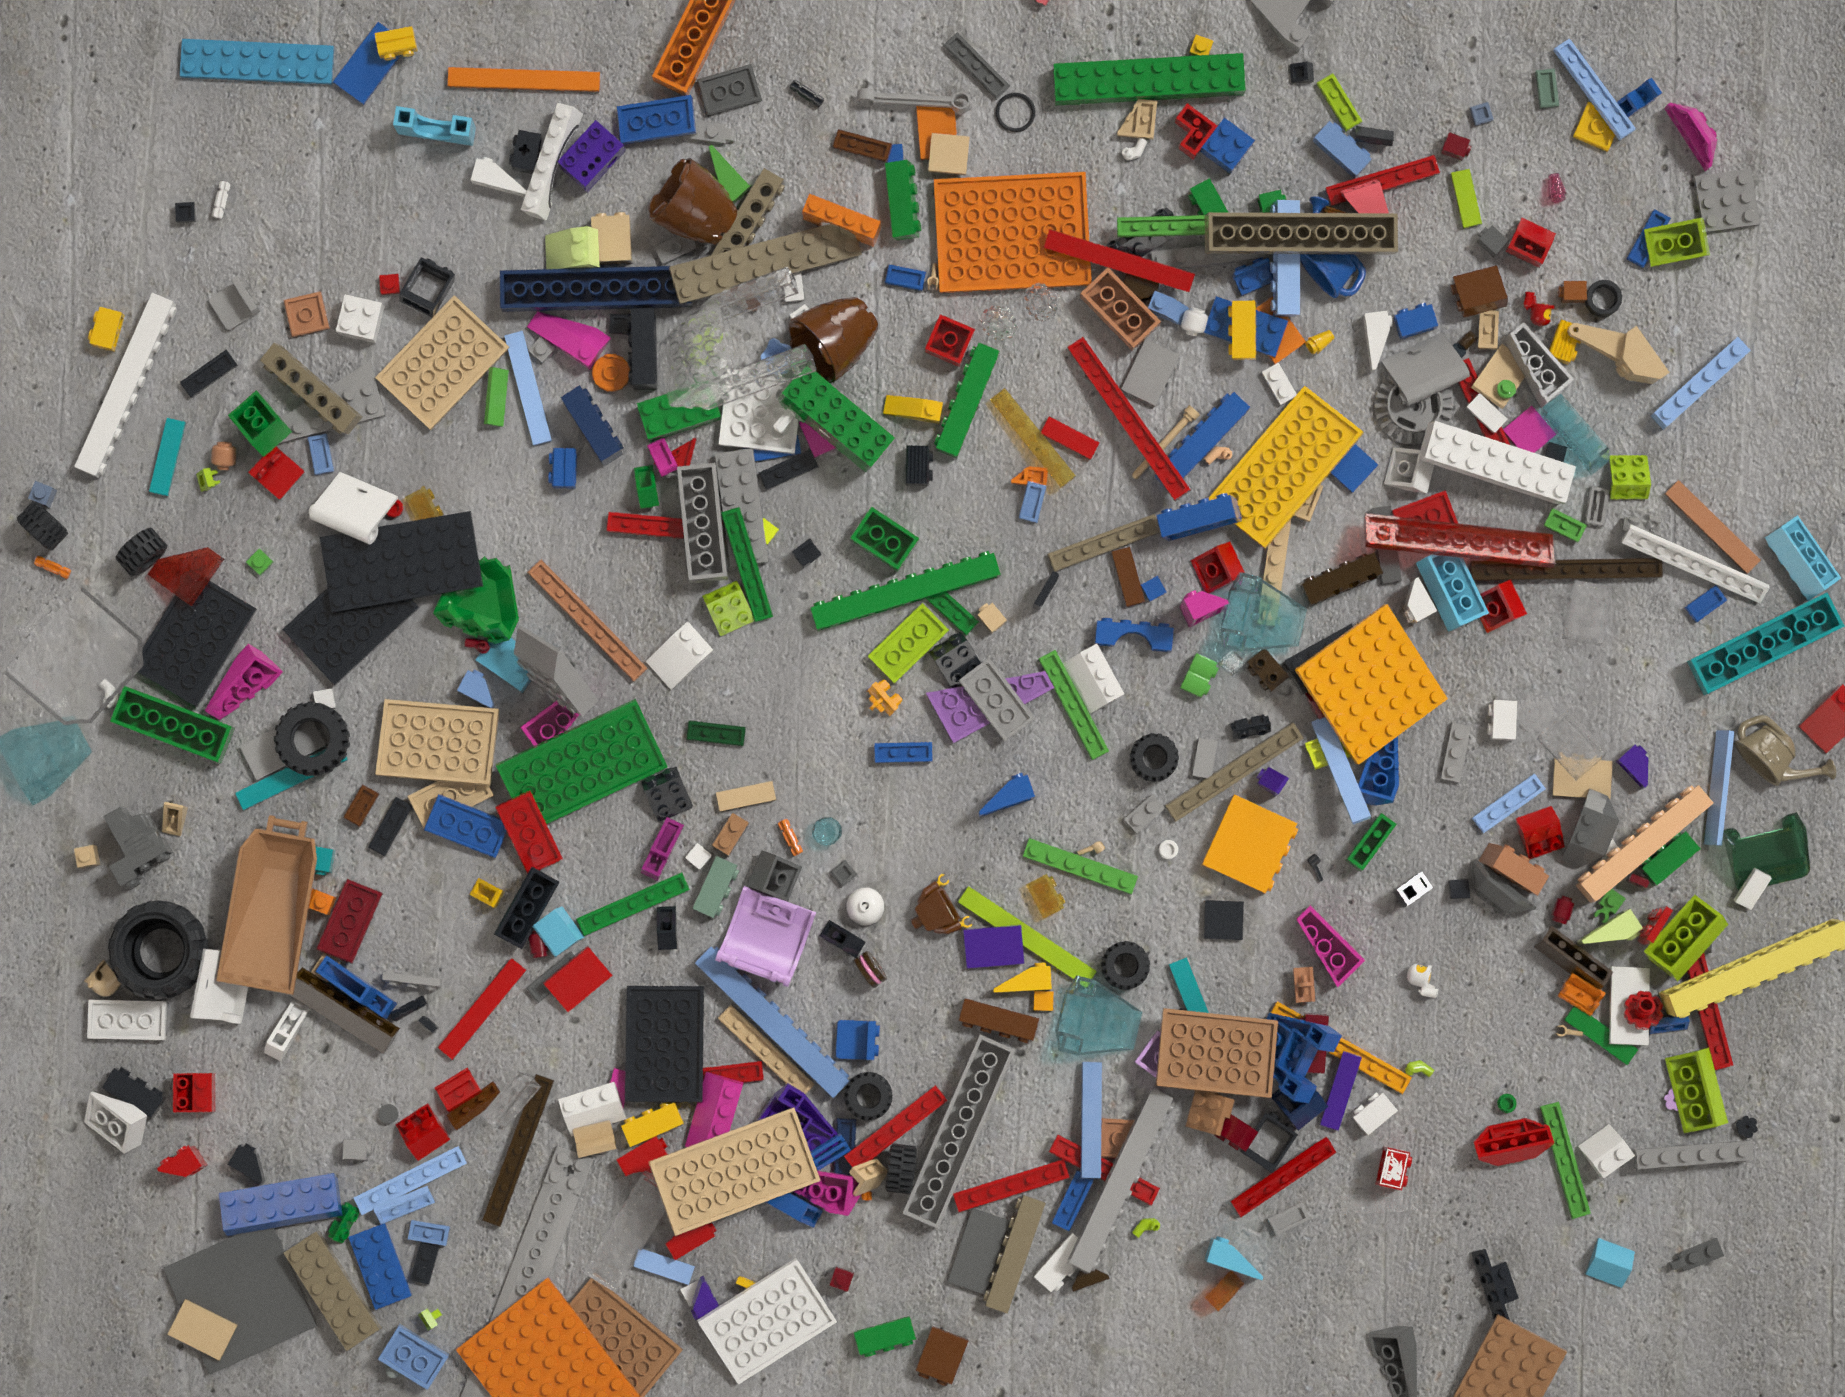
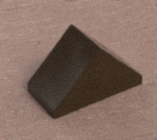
[1071,1269,1110,1292]

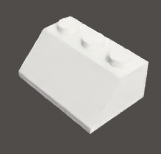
[1063,644,1124,714]
[558,1082,627,1137]

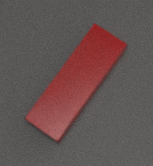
[1040,416,1100,460]

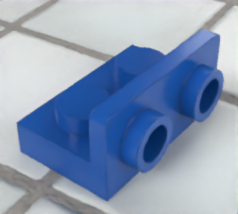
[1232,257,1273,296]

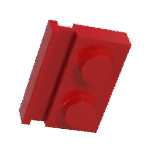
[435,1067,482,1112]

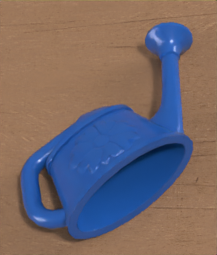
[1300,196,1366,298]

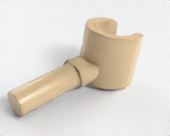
[927,263,939,290]
[1077,841,1105,855]
[1555,1025,1583,1036]

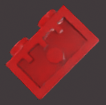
[248,446,305,500]

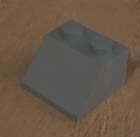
[747,850,802,902]

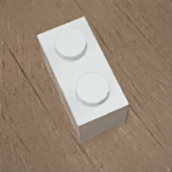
[1487,700,1517,741]
[1352,1092,1398,1135]

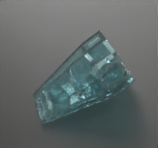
[1220,572,1307,651]
[0,718,92,805]
[1056,975,1142,1055]

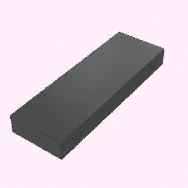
[526,951,575,1003]

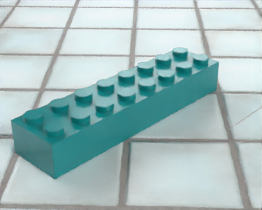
[1687,592,1845,696]

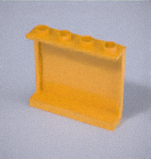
[1201,794,1298,894]

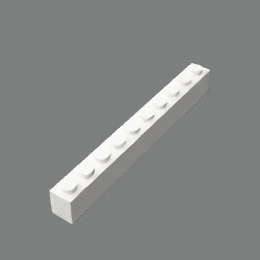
[74,293,177,478]

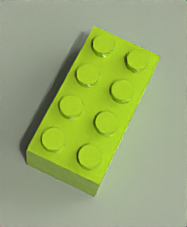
[1644,894,1729,982]

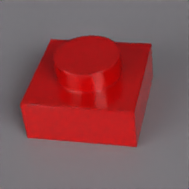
[379,274,400,295]

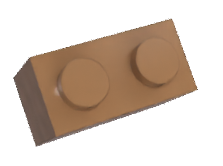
[712,813,749,856]

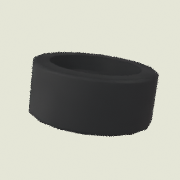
[1585,280,1623,317]

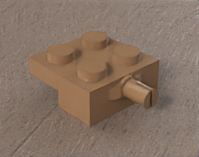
[1185,1090,1234,1136]

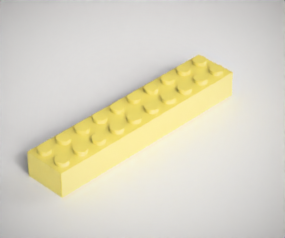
[1659,919,1845,1018]

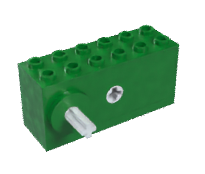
[773,364,895,473]

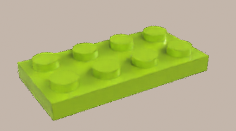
[868,603,949,684]

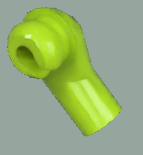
[1405,1060,1435,1077]
[1132,1218,1160,1238]

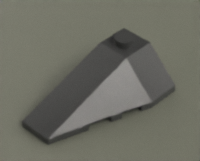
[1368,1326,1417,1397]

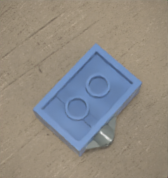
[378,1324,449,1390]

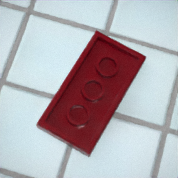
[317,879,383,964]

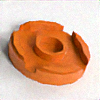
[592,354,630,392]

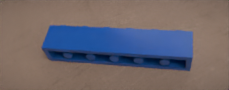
[1154,392,1250,483]

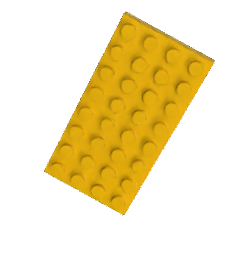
[1209,386,1364,549]

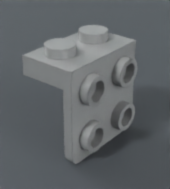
[209,276,261,330]

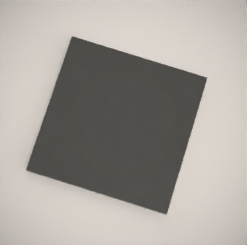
[164,1228,317,1374]

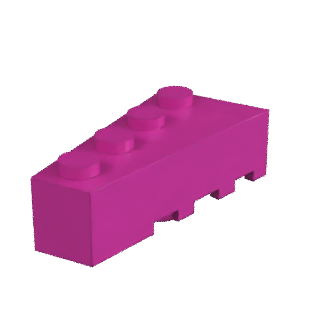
[521,701,579,746]

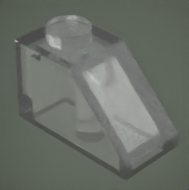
[1218,633,1260,676]

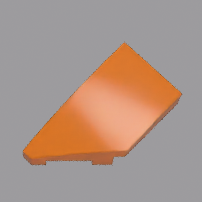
[1011,466,1048,486]

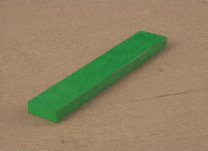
[721,507,773,622]
[576,872,690,936]

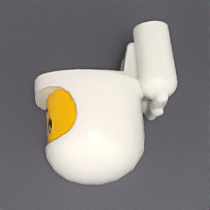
[1407,964,1438,998]

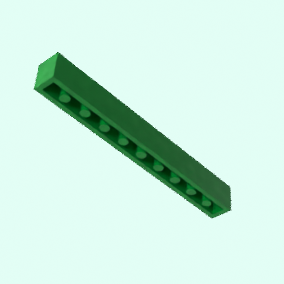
[811,551,1001,631]

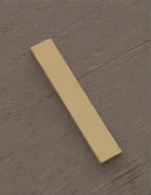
[718,1005,815,1094]

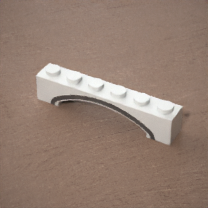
[521,103,583,220]

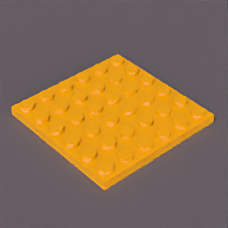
[1295,604,1448,765]

